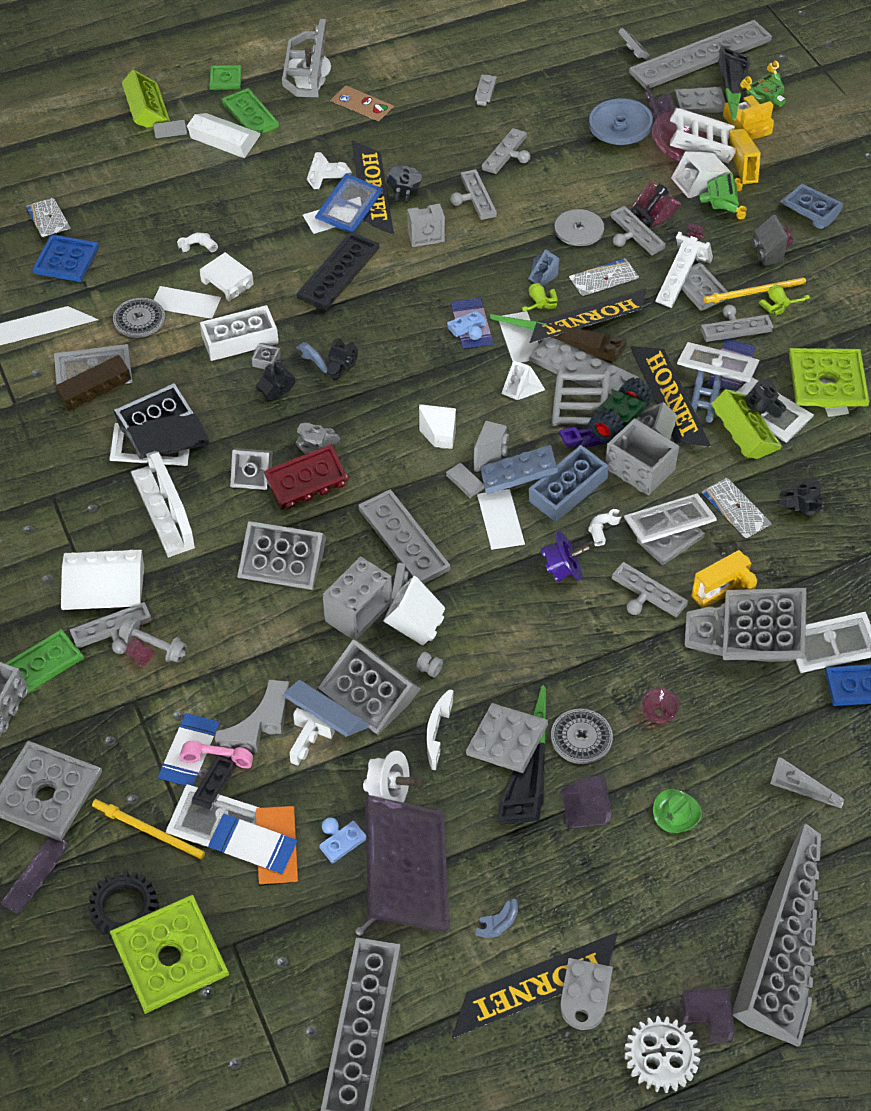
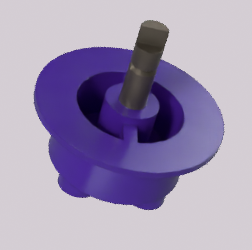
[541,531,595,582]

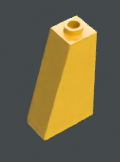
[728,129,761,184]

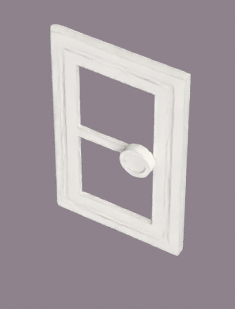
[110,423,189,466]

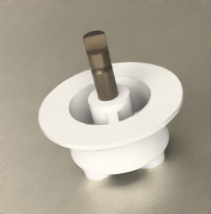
[289,47,331,90]
[363,751,423,810]

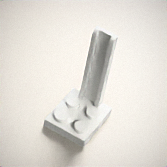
[656,232,713,308]

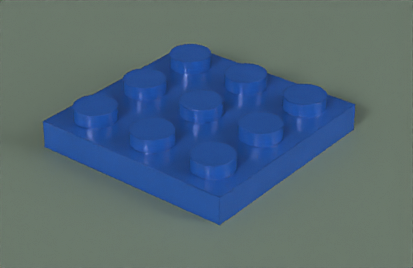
[33,234,99,282]

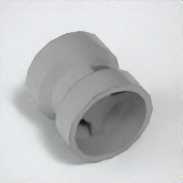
[416,652,443,678]

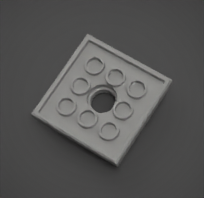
[0,741,102,841]

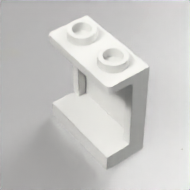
[200,253,254,301]

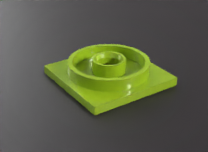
[789,348,869,408]
[110,895,229,1014]

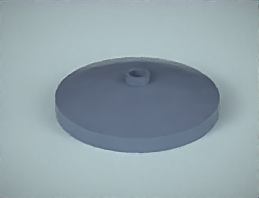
[589,99,653,145]

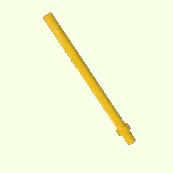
[704,277,806,303]

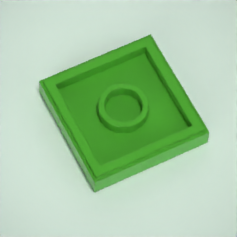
[209,65,242,90]

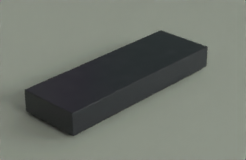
[192,756,236,810]

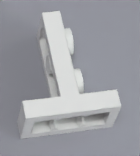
[307,152,352,189]
[289,708,335,766]

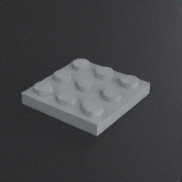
[466,703,548,773]

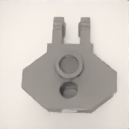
[296,423,340,454]

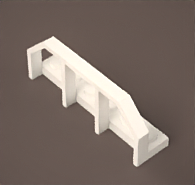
[131,451,195,557]

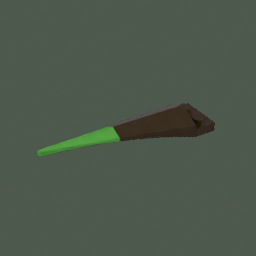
[490,314,627,362]

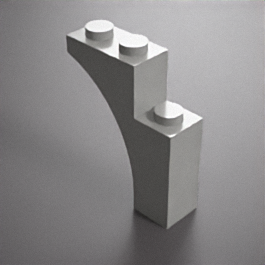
[215,680,290,753]

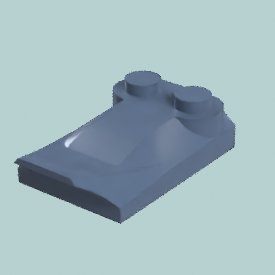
[779,184,843,229]

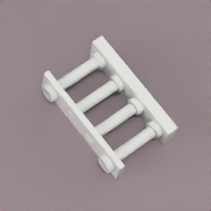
[670,108,736,164]

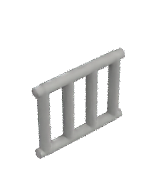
[552,370,610,427]

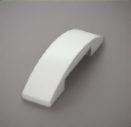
[427,690,453,770]

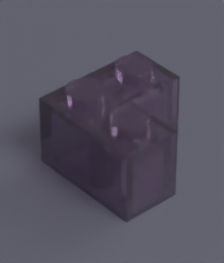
[680,988,735,1044]

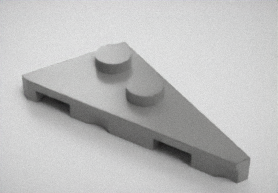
[770,757,844,808]

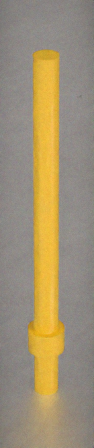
[92,799,205,860]

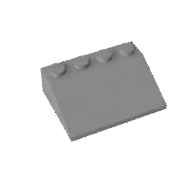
[237,521,326,590]
[318,639,421,735]

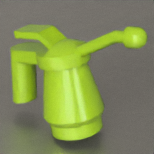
[522,283,558,312]
[759,284,810,316]

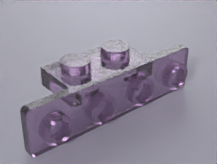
[645,85,676,135]
[1,837,69,914]

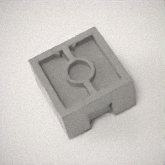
[407,204,445,247]

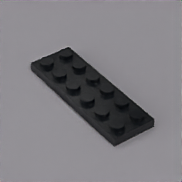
[296,232,379,311]

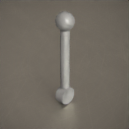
[355,903,391,936]

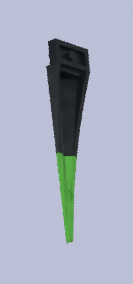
[718,46,750,121]
[497,685,546,825]

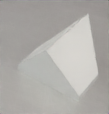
[501,360,545,400]

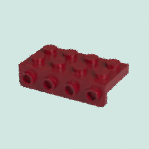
[264,444,350,509]

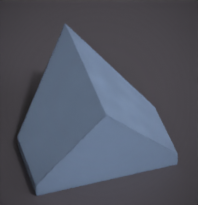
[528,249,559,287]

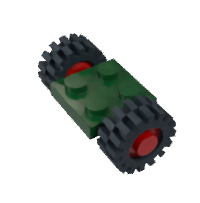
[588,377,653,444]

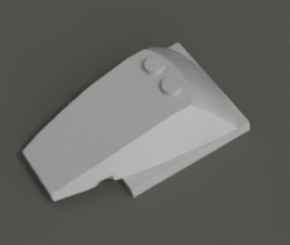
[685,588,807,662]

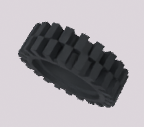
[88,870,159,940]

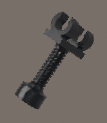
[631,183,670,228]

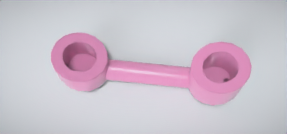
[179,741,253,769]

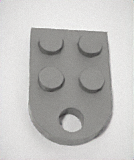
[560,958,613,1030]

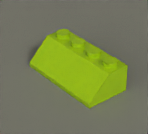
[122,69,170,128]
[711,389,782,459]

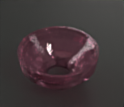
[642,688,679,723]

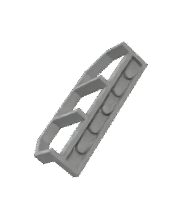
[282,19,327,97]

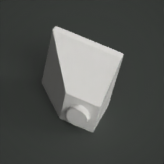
[419,405,456,449]

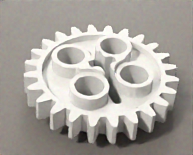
[624,1016,700,1093]

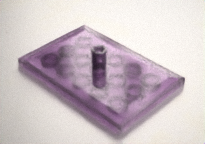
[365,795,450,933]

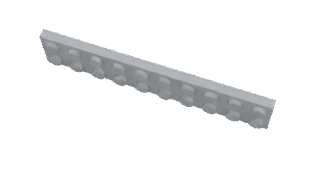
[629,20,772,90]

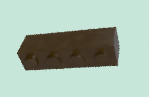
[55,355,131,411]

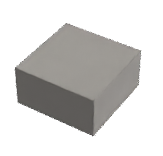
[252,344,281,369]

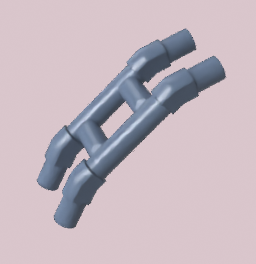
[691,370,722,422]

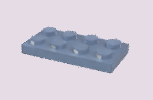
[480,445,558,494]

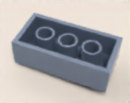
[529,445,608,522]

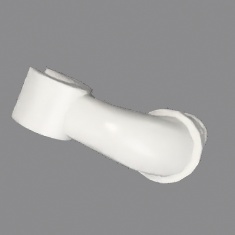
[177,232,218,252]
[588,509,621,546]

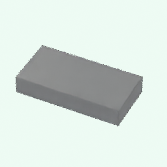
[153,120,187,139]
[446,463,484,498]

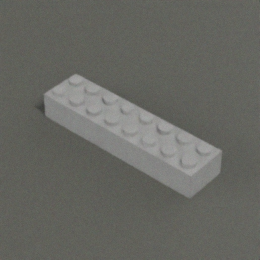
[321,938,401,1111]

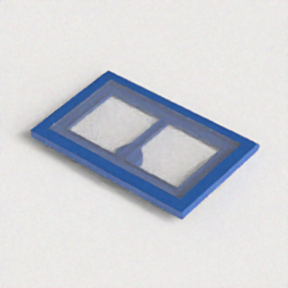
[315,174,383,233]

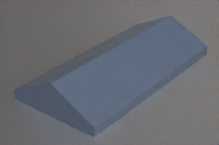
[283,680,370,737]

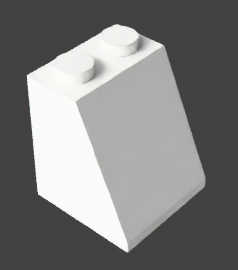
[671,151,731,198]
[383,576,445,646]

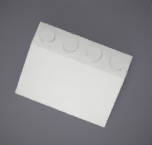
[61,550,144,610]

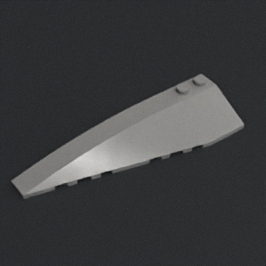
[731,823,821,1046]

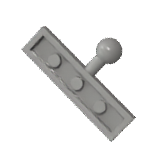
[482,128,530,174]
[450,169,497,220]
[611,206,665,255]
[701,305,773,342]
[612,562,688,618]
[70,602,152,654]

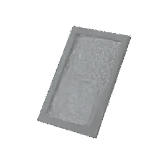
[54,344,132,384]

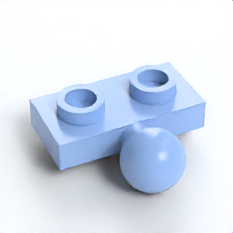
[447,310,486,340]
[319,818,367,864]

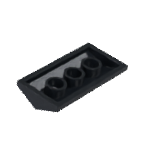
[113,383,193,438]

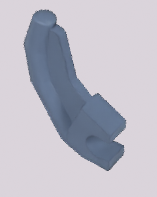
[296,342,328,373]
[476,899,518,938]

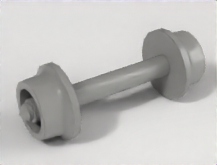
[119,618,187,663]

